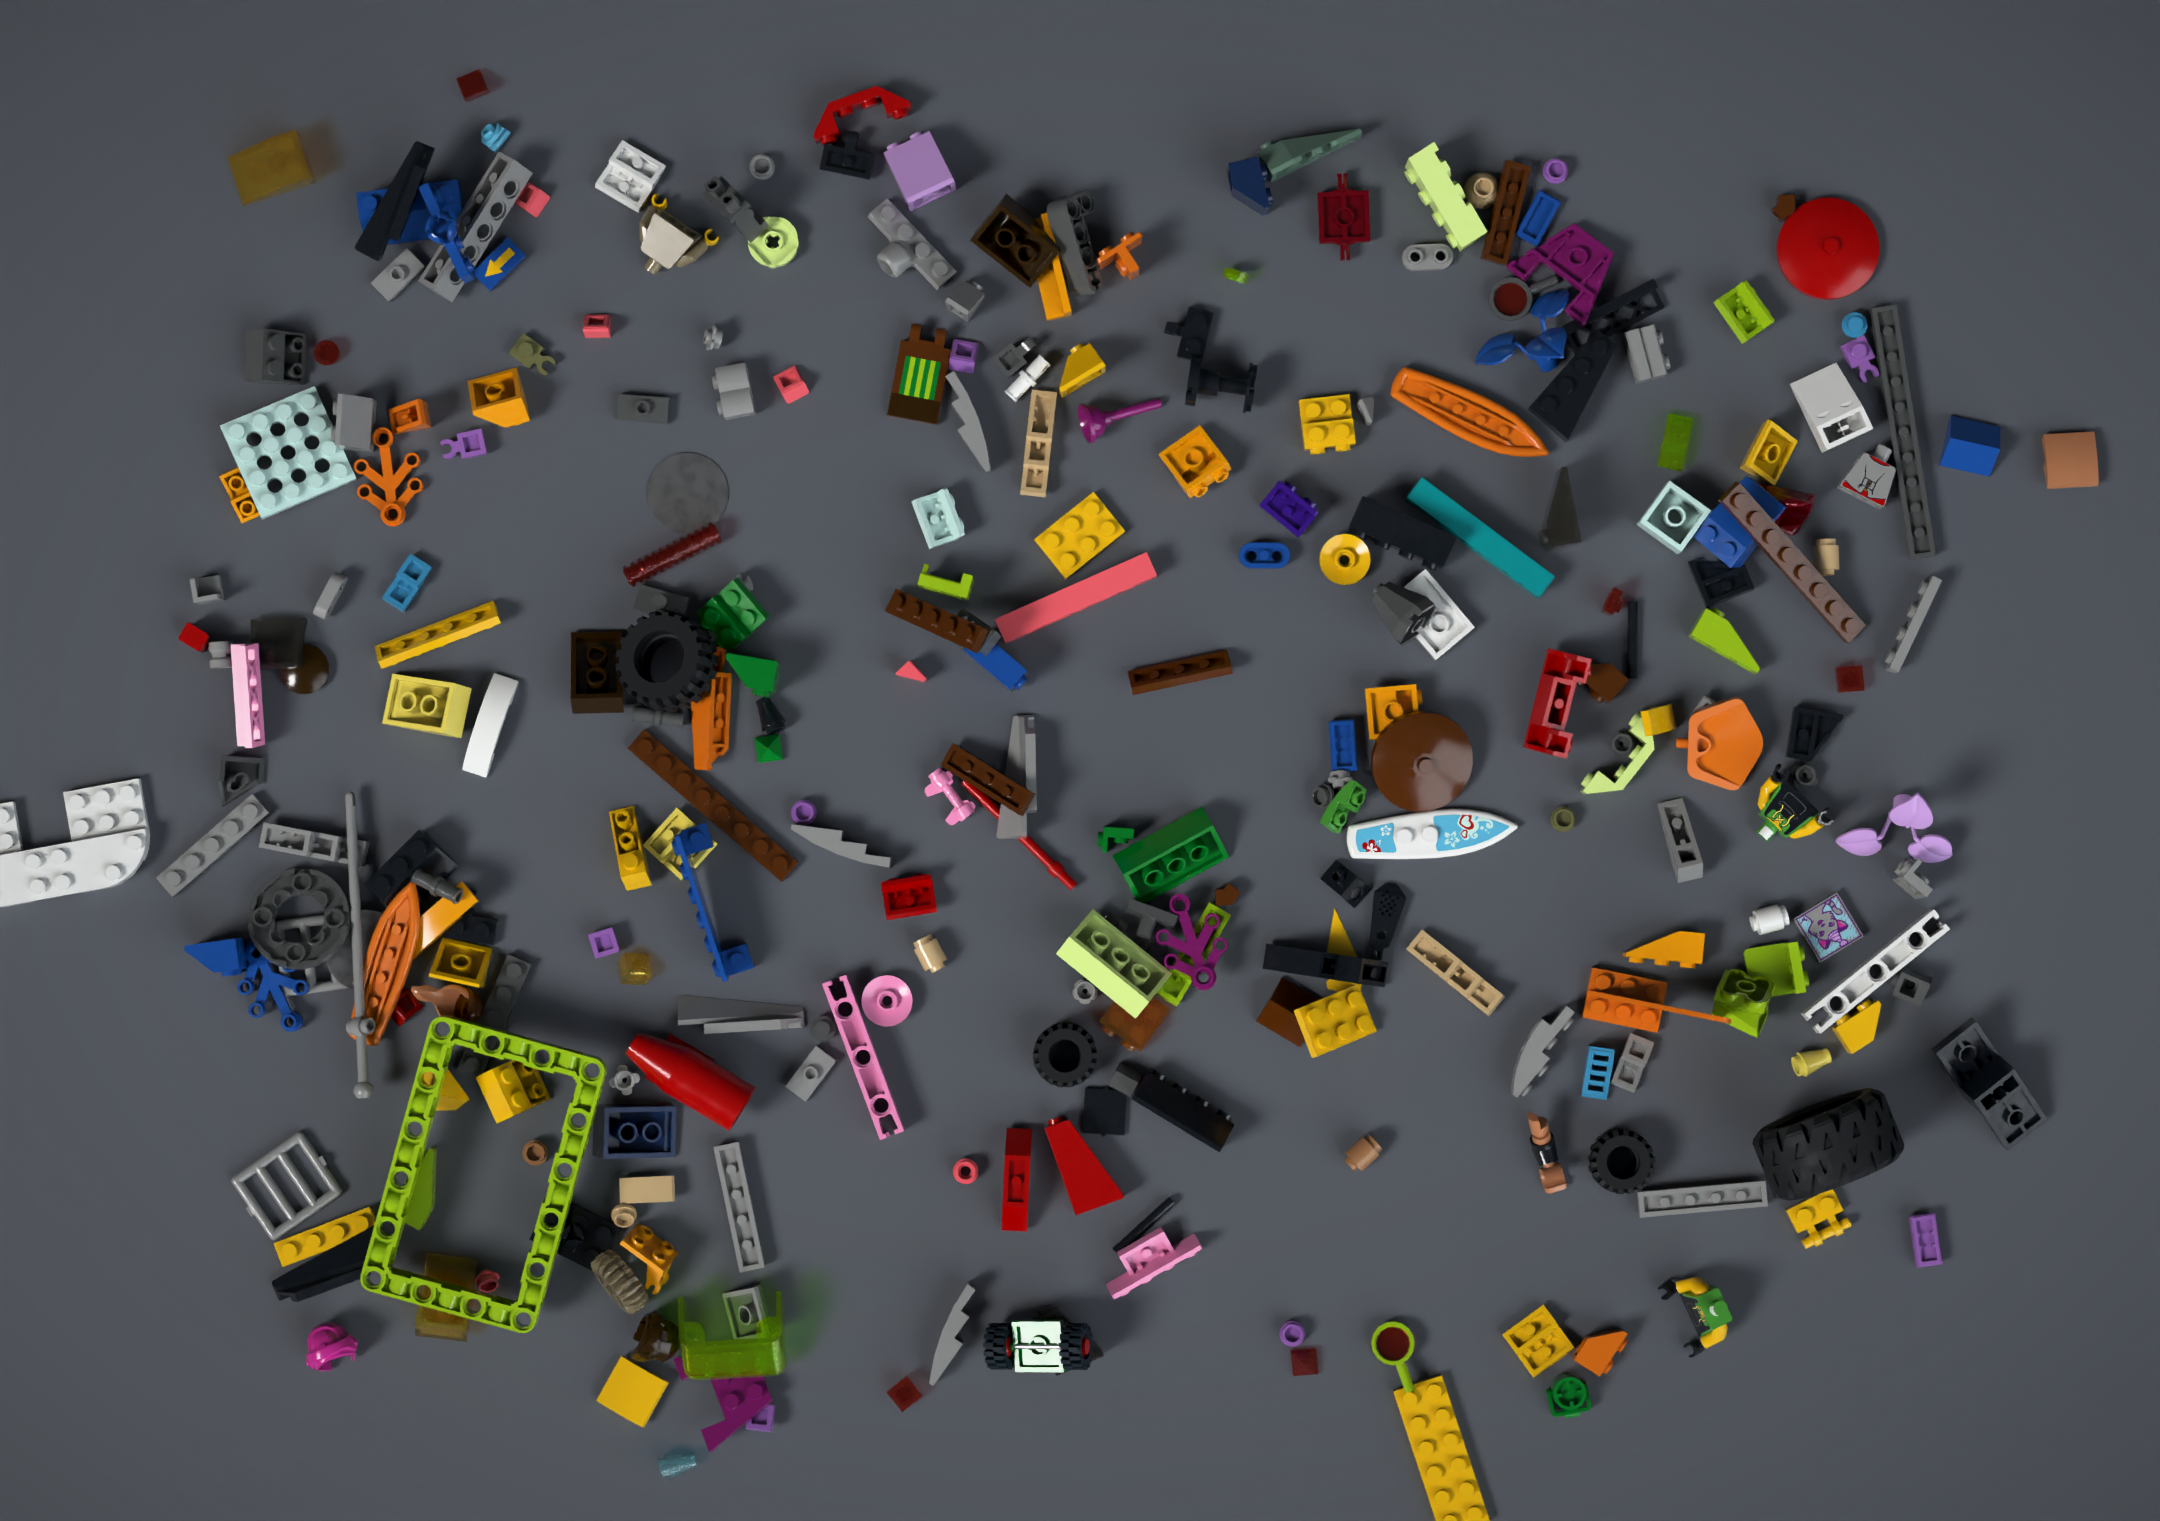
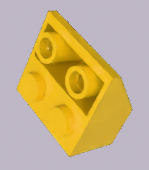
[475,1060,551,1124]

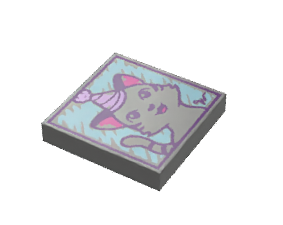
[1792,892,1863,963]

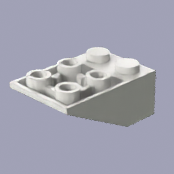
[1790,363,1873,453]

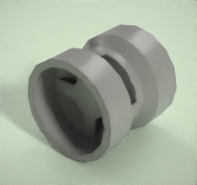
[208,641,234,669]

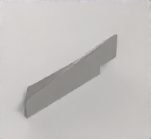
[996,715,1037,839]
[678,995,804,1034]

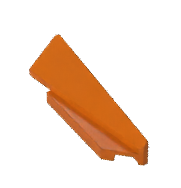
[691,647,732,770]

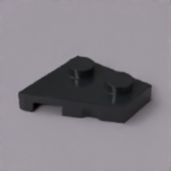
[1688,560,1755,608]
[1785,707,1843,761]

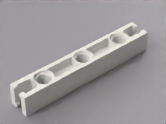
[1801,909,1950,1034]

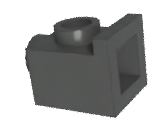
[1890,967,1933,1006]

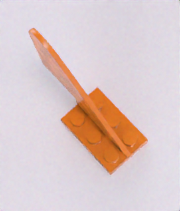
[1581,967,1732,1033]

